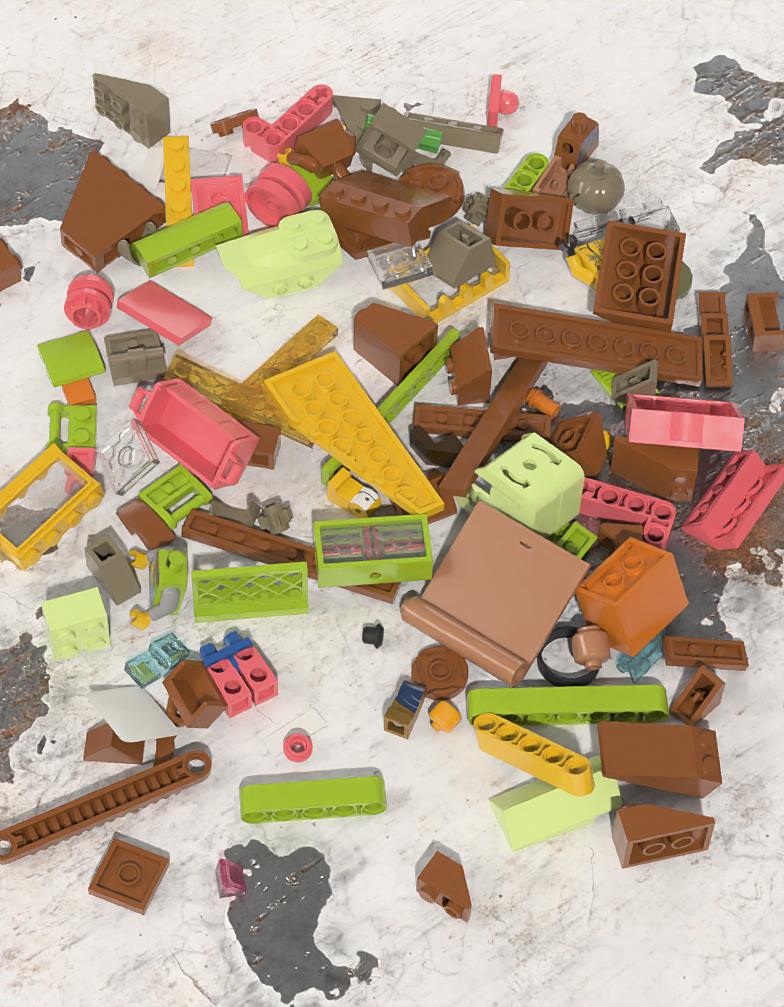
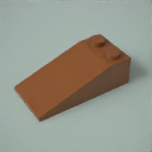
[597,721,722,799]

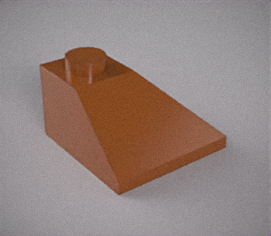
[549,412,607,477]

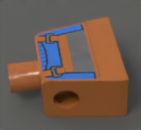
[554,112,599,170]

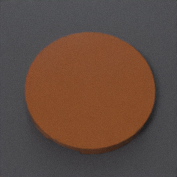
[398,164,465,227]

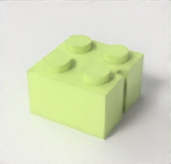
[41,587,111,660]

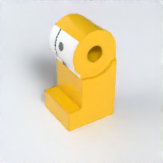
[327,467,382,518]

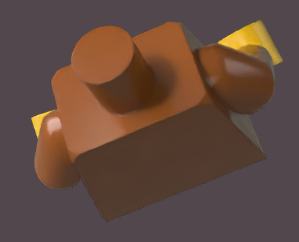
[277,119,356,180]

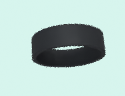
[537,626,599,687]

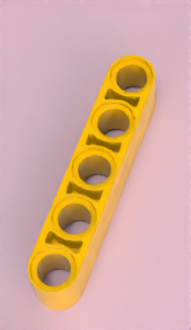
[473,713,595,797]

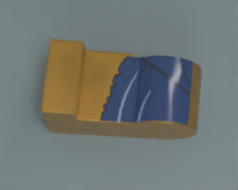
[384,680,427,740]

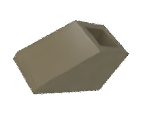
[84,534,141,606]

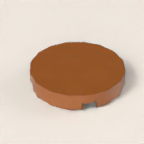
[411,646,468,701]

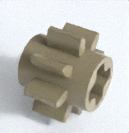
[463,192,489,226]
[257,501,294,534]

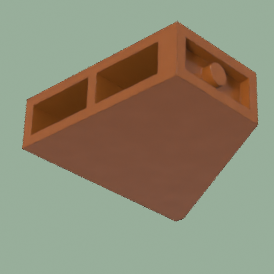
[60,150,166,274]

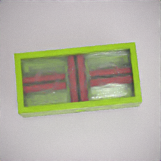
[313,514,433,588]

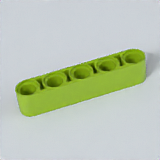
[239,776,387,824]

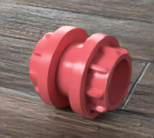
[64,274,114,330]

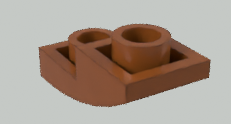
[116,498,176,550]

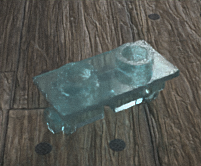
[616,628,667,684]

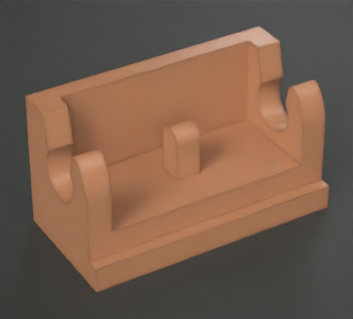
[532,155,575,197]

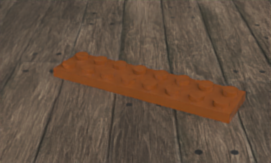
[490,303,703,387]

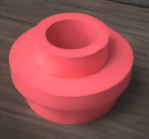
[283,733,313,763]

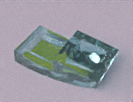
[124,633,190,689]

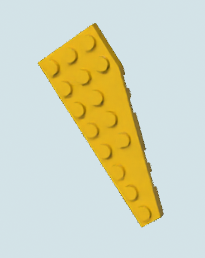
[264,351,445,517]

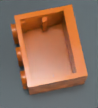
[575,537,689,658]

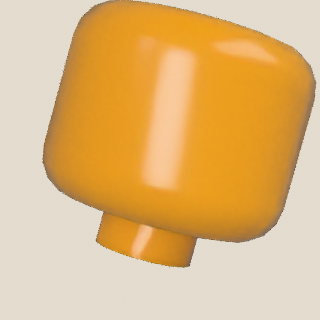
[429,700,462,733]

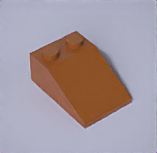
[484,188,574,250]
[610,436,699,502]
[612,804,715,869]

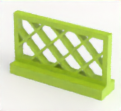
[191,562,309,623]

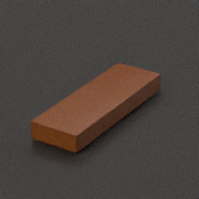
[662,636,749,671]

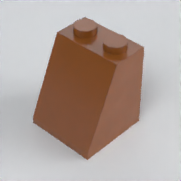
[353,303,438,386]

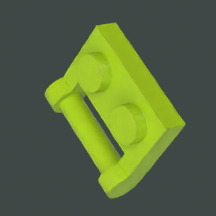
[46,402,97,456]
[138,464,213,531]

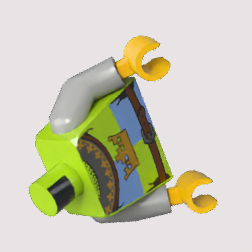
[129,546,188,630]

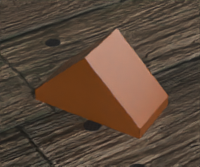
[597,523,643,554]
[670,665,726,726]
[83,723,145,765]

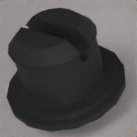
[362,623,384,649]

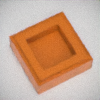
[62,378,96,405]

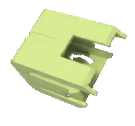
[455,433,585,546]

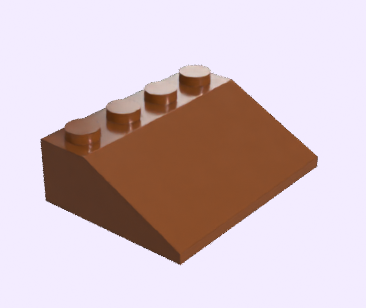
[319,170,452,248]
[593,220,686,332]

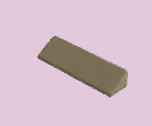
[404,112,504,153]

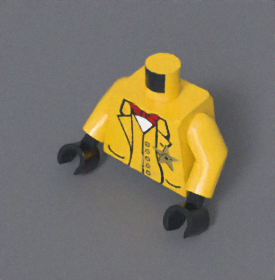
[558,216,635,291]

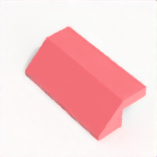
[681,449,784,550]

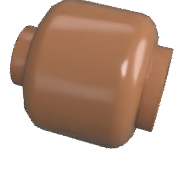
[571,626,611,670]

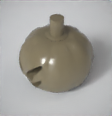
[567,159,625,215]

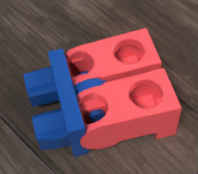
[200,631,278,719]

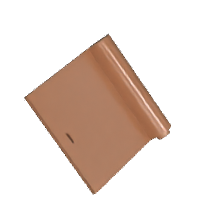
[400,500,591,688]

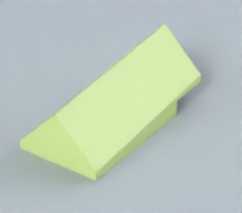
[489,755,623,852]

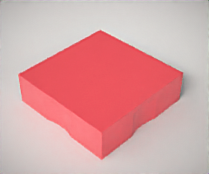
[624,393,745,452]

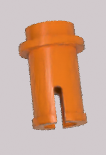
[525,388,561,420]

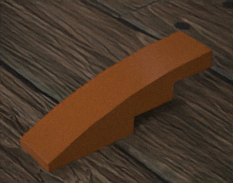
[697,292,733,387]

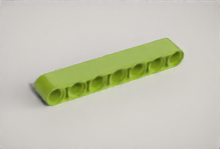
[467,685,669,726]

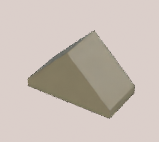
[611,359,658,403]

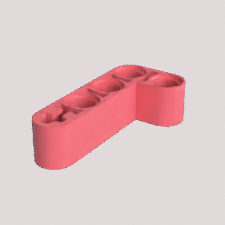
[243,84,333,163]
[579,477,676,551]

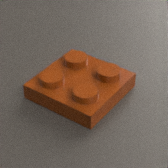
[88,838,170,915]

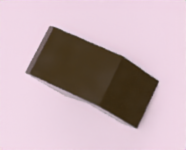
[410,426,464,468]

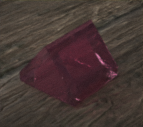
[215,859,246,898]

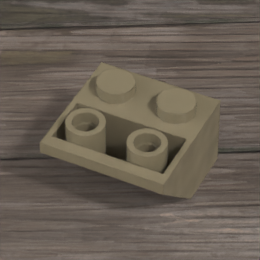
[423,220,496,288]

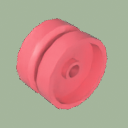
[245,163,312,228]

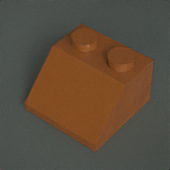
[445,327,492,406]

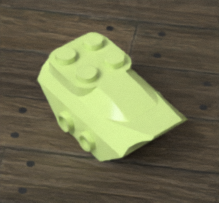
[215,210,343,299]

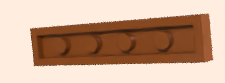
[413,404,551,442]

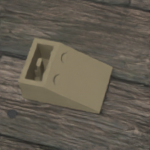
[93,73,171,149]

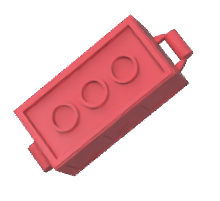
[129,378,260,490]

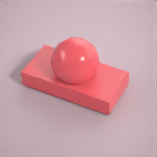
[487,74,519,127]

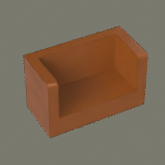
[744,292,784,352]
[162,660,228,729]

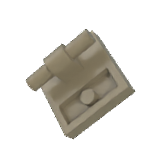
[104,330,167,386]

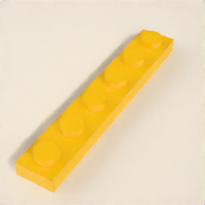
[163,136,194,267]

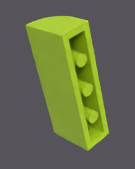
[130,202,243,279]

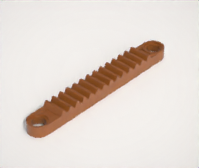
[0,750,212,865]

